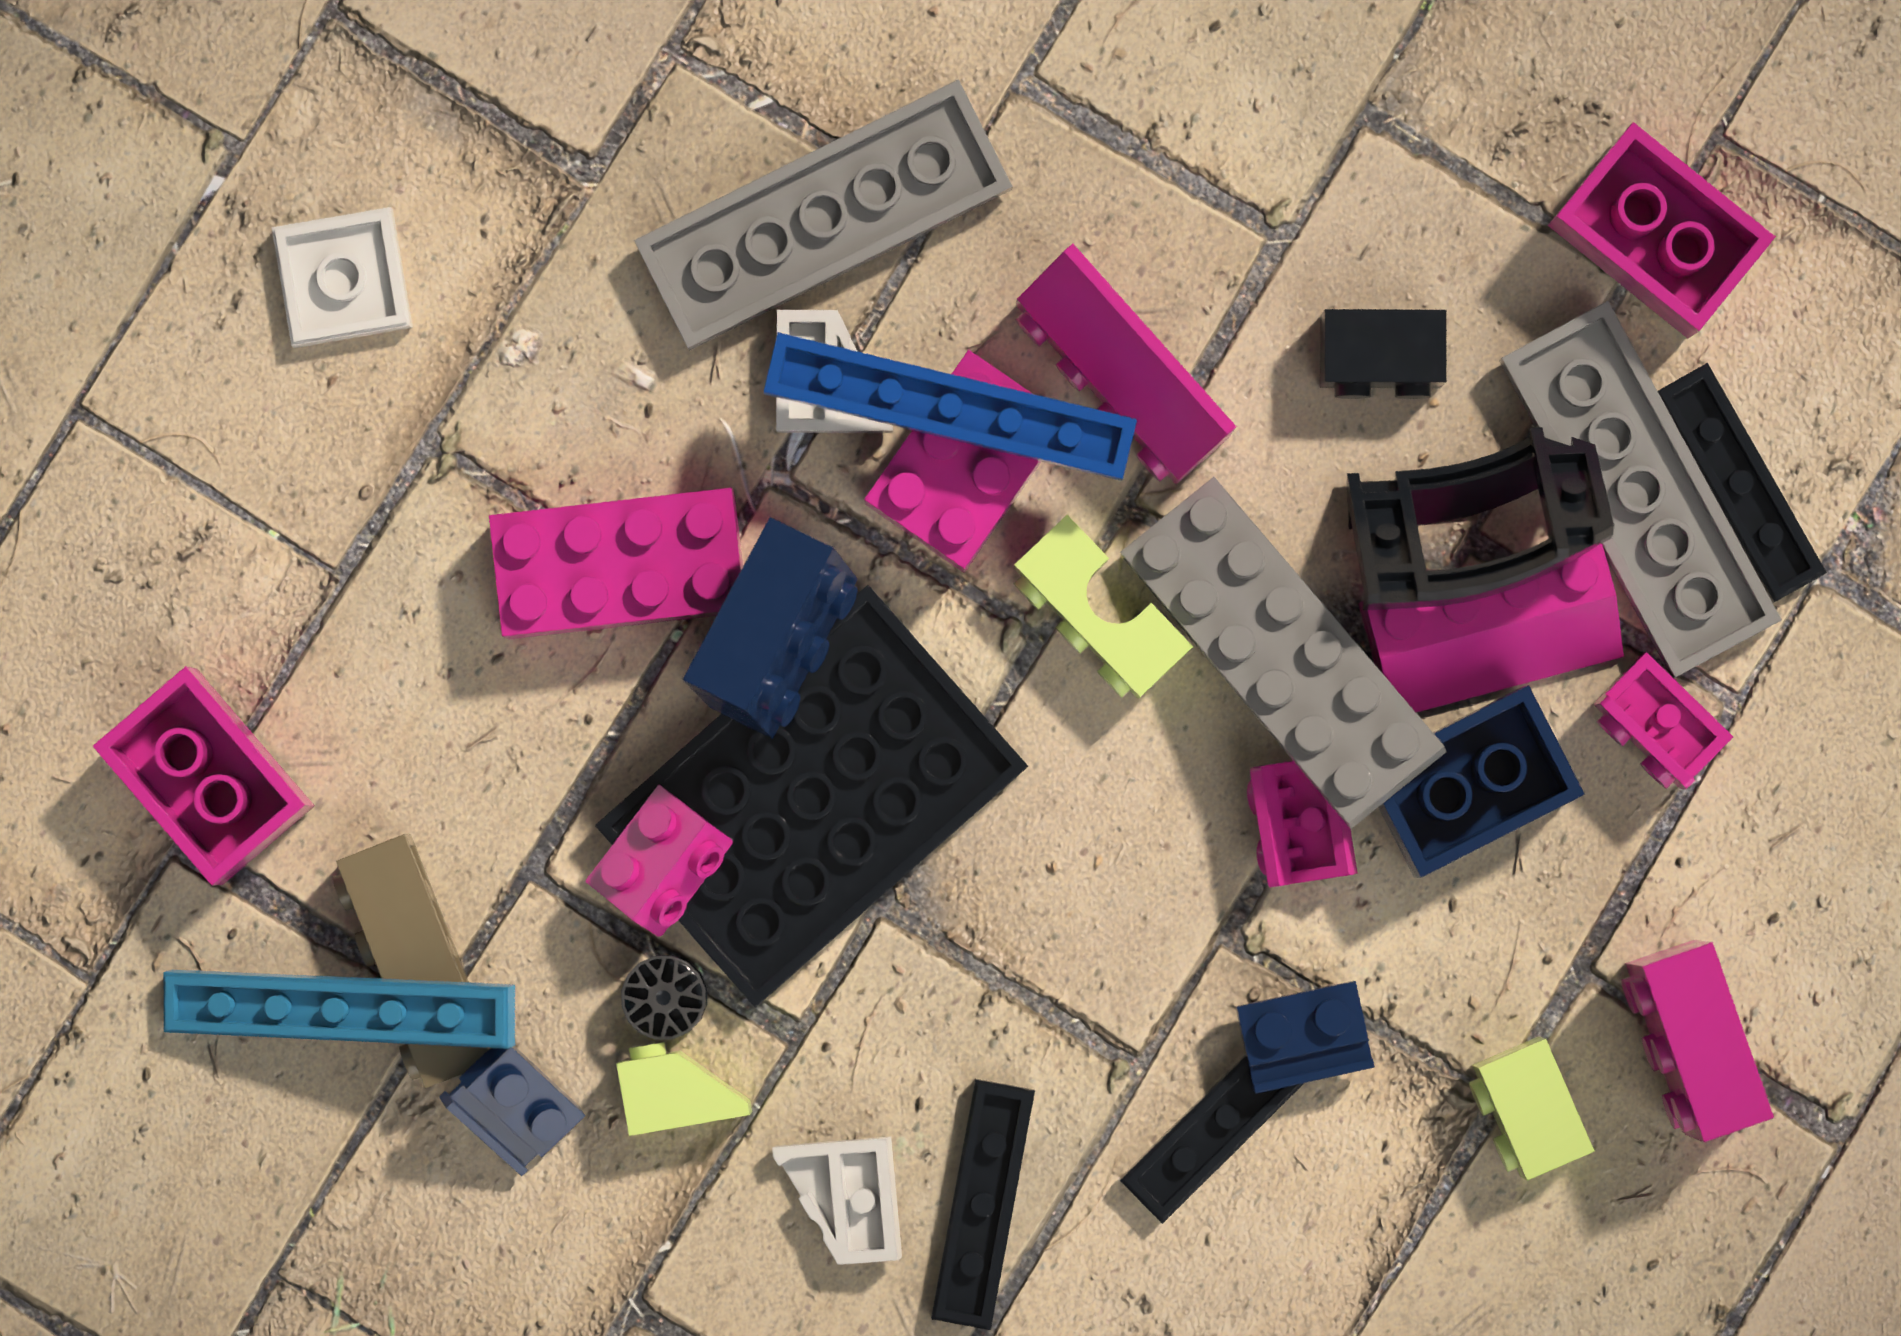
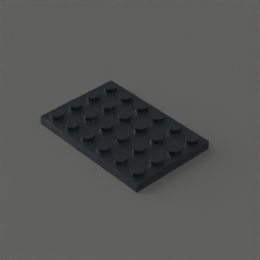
[595,585,1028,1008]

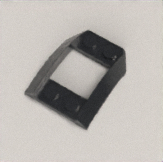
[1347,427,1614,610]

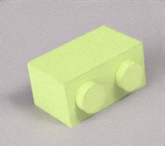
[1469,1036,1595,1181]

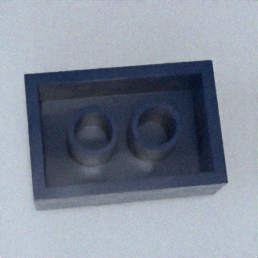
[682,517,858,739]
[1378,685,1585,878]

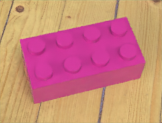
[489,488,743,640]

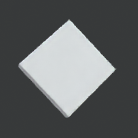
[272,207,413,348]

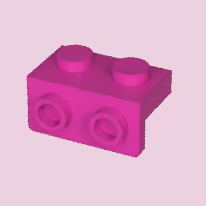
[1593,652,1733,789]
[1247,761,1358,888]
[585,785,733,937]

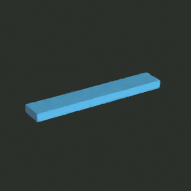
[163,969,515,1049]

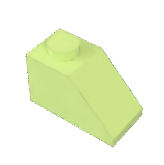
[617,1042,752,1136]

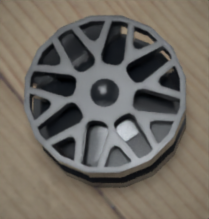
[621,955,708,1040]

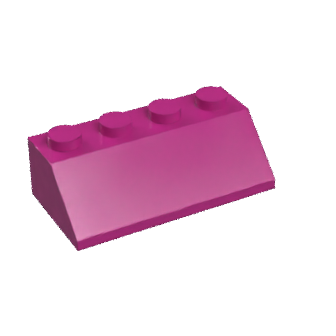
[1015,243,1237,485]
[1358,543,1624,713]

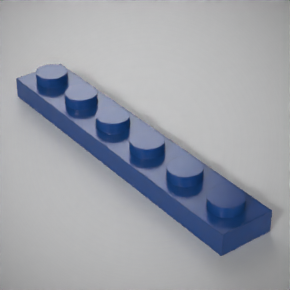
[763,332,1137,481]

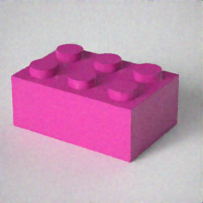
[1547,122,1776,339]
[864,349,1042,573]
[93,666,315,886]
[1621,940,1774,1142]

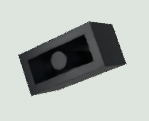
[1320,309,1447,399]

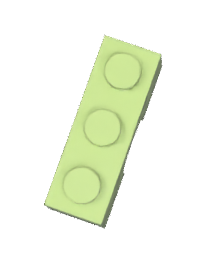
[1013,515,1193,699]

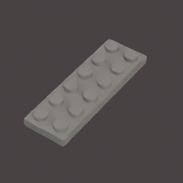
[634,79,1013,351]
[1499,301,1782,678]
[1120,477,1446,829]

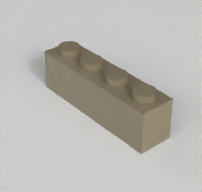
[332,834,490,1089]

